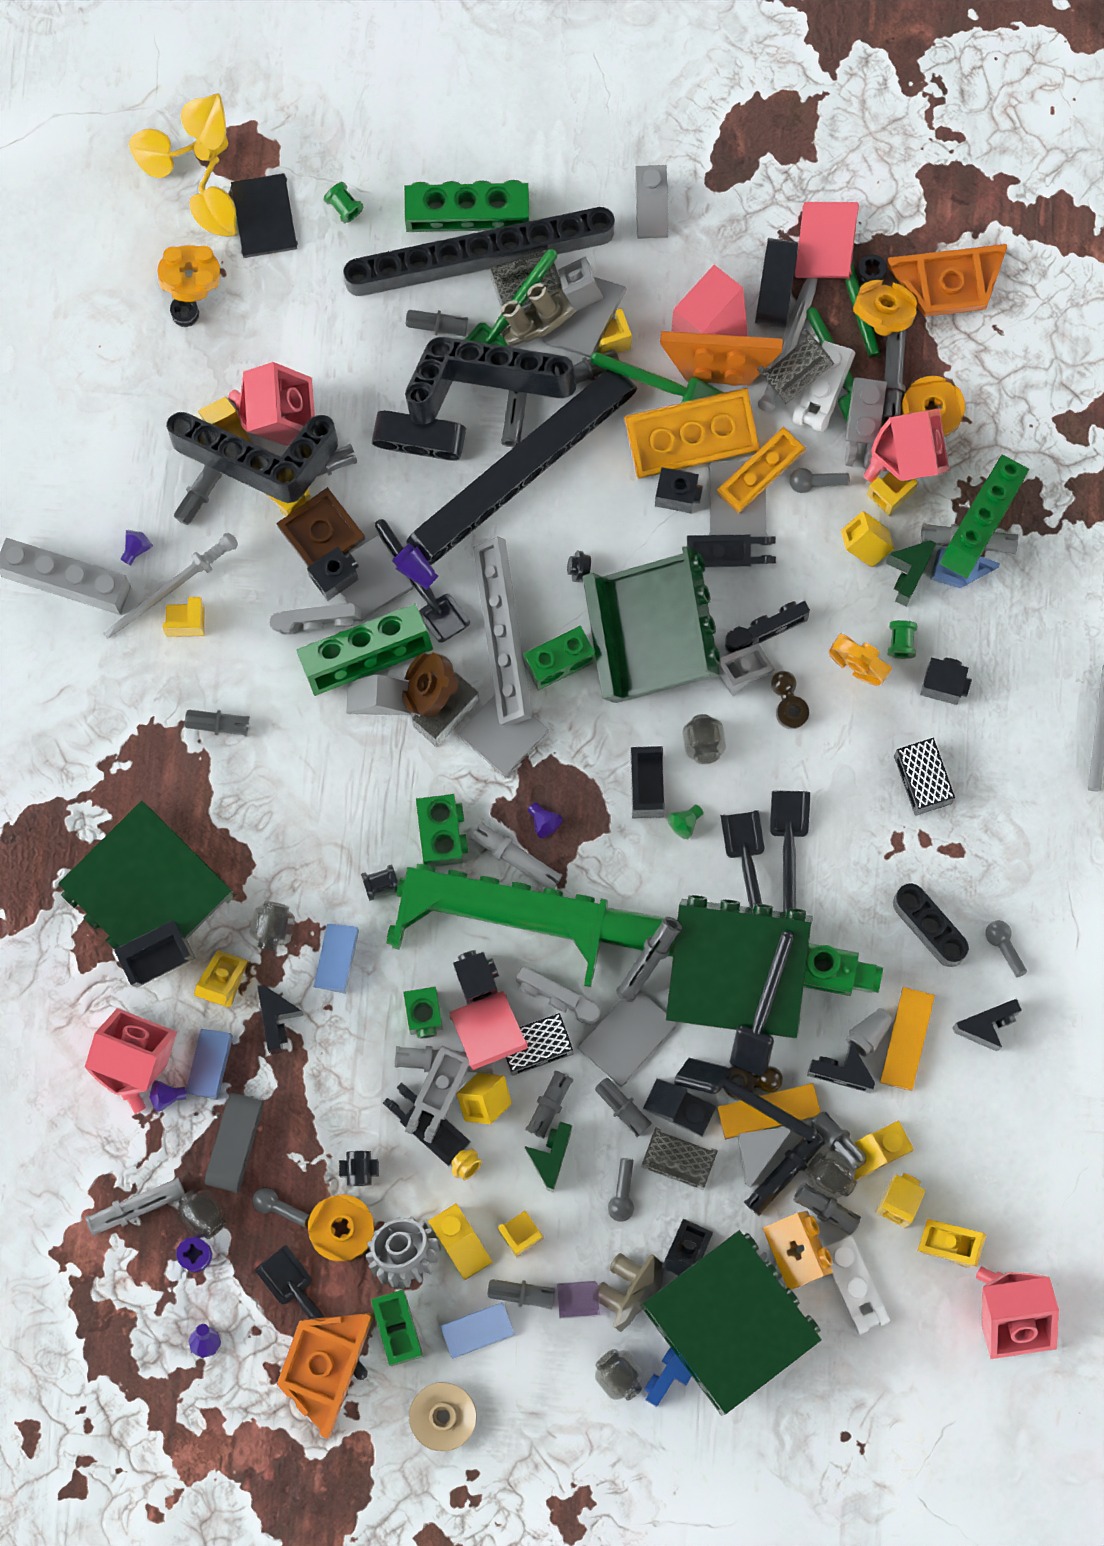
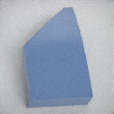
[930,547,1000,588]

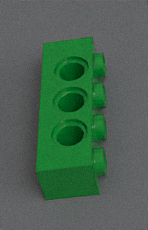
[404,180,529,232]
[939,454,1030,579]
[296,603,434,696]

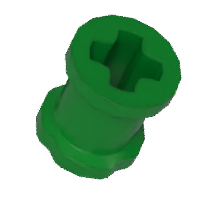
[323,182,364,224]
[887,620,918,659]

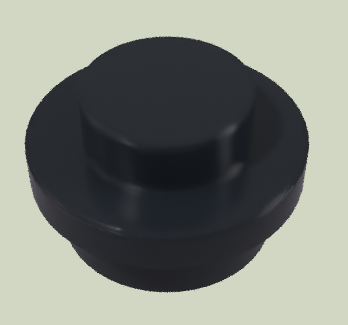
[567,550,591,582]

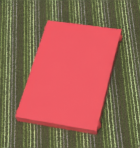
[794,202,859,279]
[449,991,528,1070]

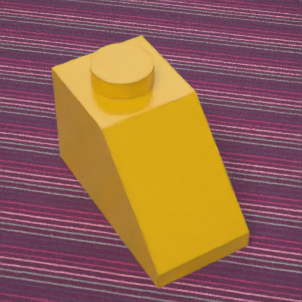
[875,1173,926,1228]
[428,1203,493,1281]

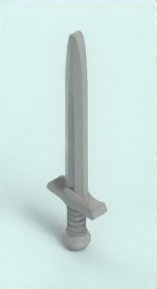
[758,278,818,412]
[103,533,238,639]

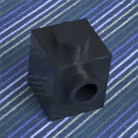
[655,467,703,514]
[307,546,359,601]
[920,657,972,705]
[453,950,499,1004]

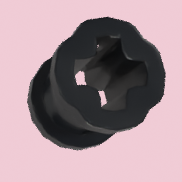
[361,864,398,901]

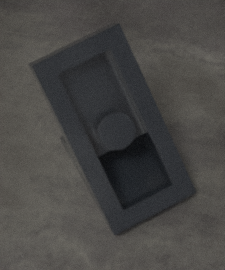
[257,985,304,1055]
[952,998,1022,1051]
[807,1043,875,1093]
[643,1079,717,1137]
[662,1219,713,1276]

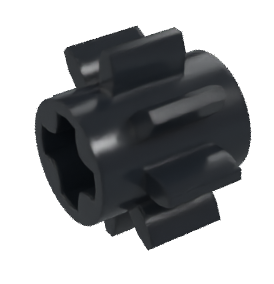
[339,1151,379,1186]

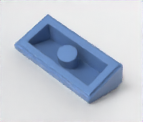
[313,924,359,994]
[186,1029,233,1100]
[440,1302,515,1359]

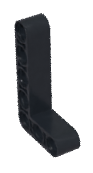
[405,337,576,424]
[166,412,338,503]

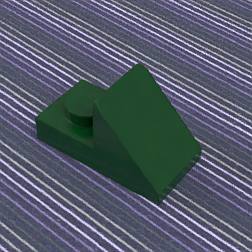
[886,540,936,607]
[525,1122,573,1192]

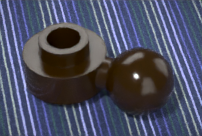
[771,671,809,729]
[723,1066,783,1100]

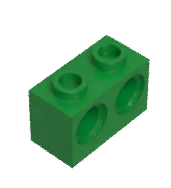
[523,625,595,691]
[416,794,468,867]
[370,1290,424,1367]

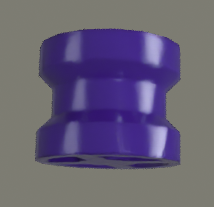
[176,1237,213,1272]

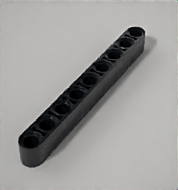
[343,207,615,296]
[406,370,638,565]

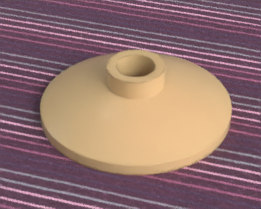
[409,1382,477,1451]

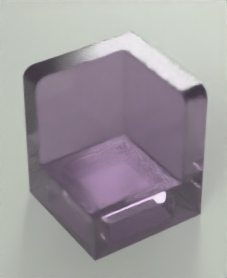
[557,1281,600,1319]

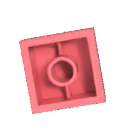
[671,265,748,337]
[228,362,315,446]
[863,408,949,482]
[85,1008,177,1114]
[976,1266,1059,1359]

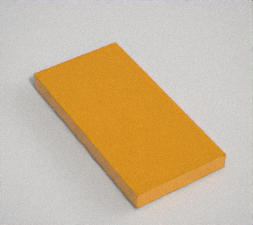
[624,388,760,479]

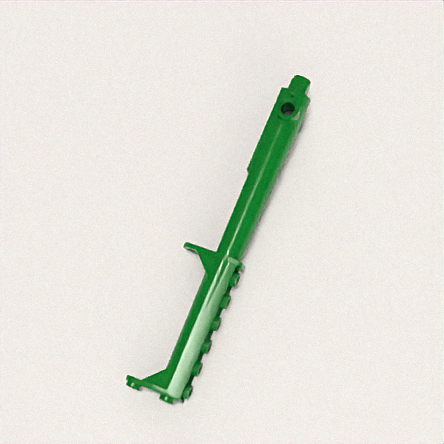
[386,864,883,997]

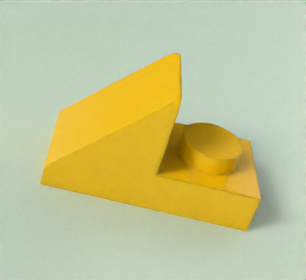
[198,396,252,458]
[194,950,248,1007]
[844,1120,914,1181]
[917,1219,987,1268]

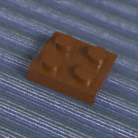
[276,487,365,567]

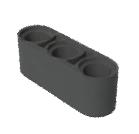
[205,1092,264,1193]

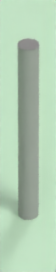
[1088,665,1104,792]

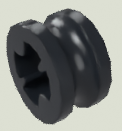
[857,254,886,284]
[170,299,199,327]

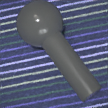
[789,468,850,493]
[985,920,1027,978]
[608,1158,634,1222]
[252,1187,310,1227]

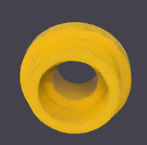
[451,1149,482,1181]

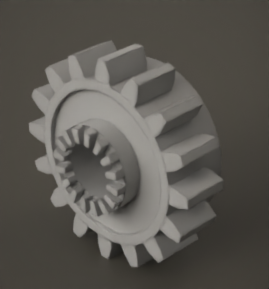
[366,1216,441,1288]

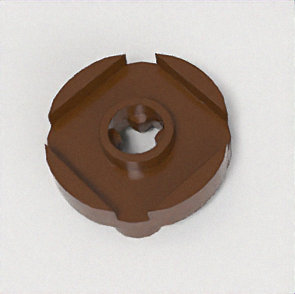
[402,652,458,718]

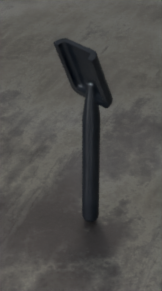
[375,519,470,643]
[770,790,810,912]
[720,810,765,908]
[729,930,794,1076]
[674,1057,818,1141]
[255,1245,368,1380]

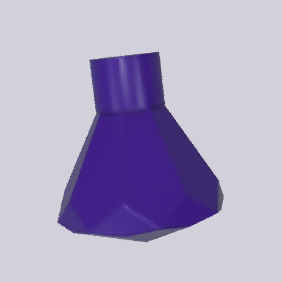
[120,530,153,566]
[528,802,563,839]
[149,1080,186,1112]
[188,1324,221,1358]

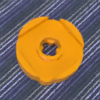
[157,245,221,302]
[853,280,917,336]
[901,376,965,437]
[828,633,892,686]
[308,1194,375,1262]

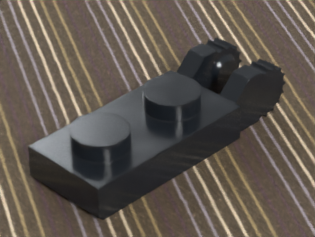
[687,534,776,567]
[725,601,810,653]
[383,1082,471,1167]

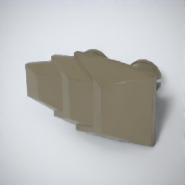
[501,283,576,347]
[593,1253,664,1332]

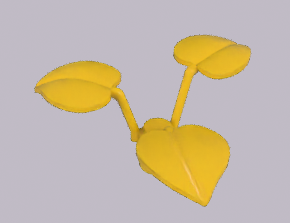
[129,93,237,236]

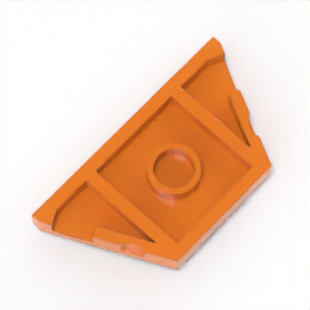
[887,244,1007,317]
[660,331,783,386]
[277,1313,374,1439]

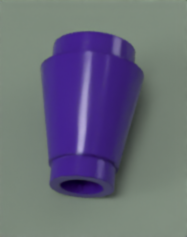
[392,543,439,589]

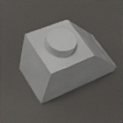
[635,165,668,239]

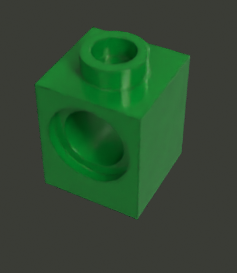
[403,986,443,1039]

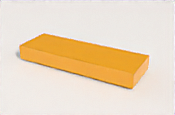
[716,426,806,514]
[880,987,935,1091]
[717,1083,821,1140]

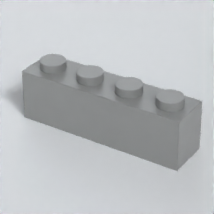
[0,538,131,615]

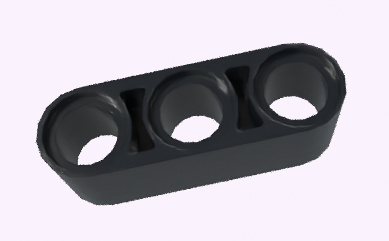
[755,238,798,328]
[371,410,466,461]
[893,883,969,967]

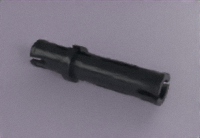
[744,1135,826,1216]

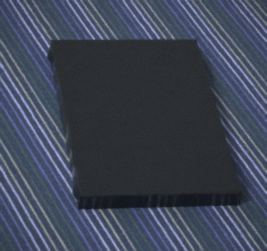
[230,173,298,258]

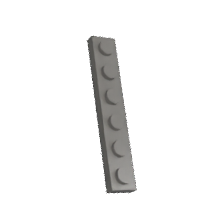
[473,536,532,727]

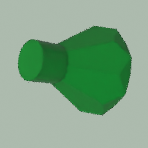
[667,804,704,840]

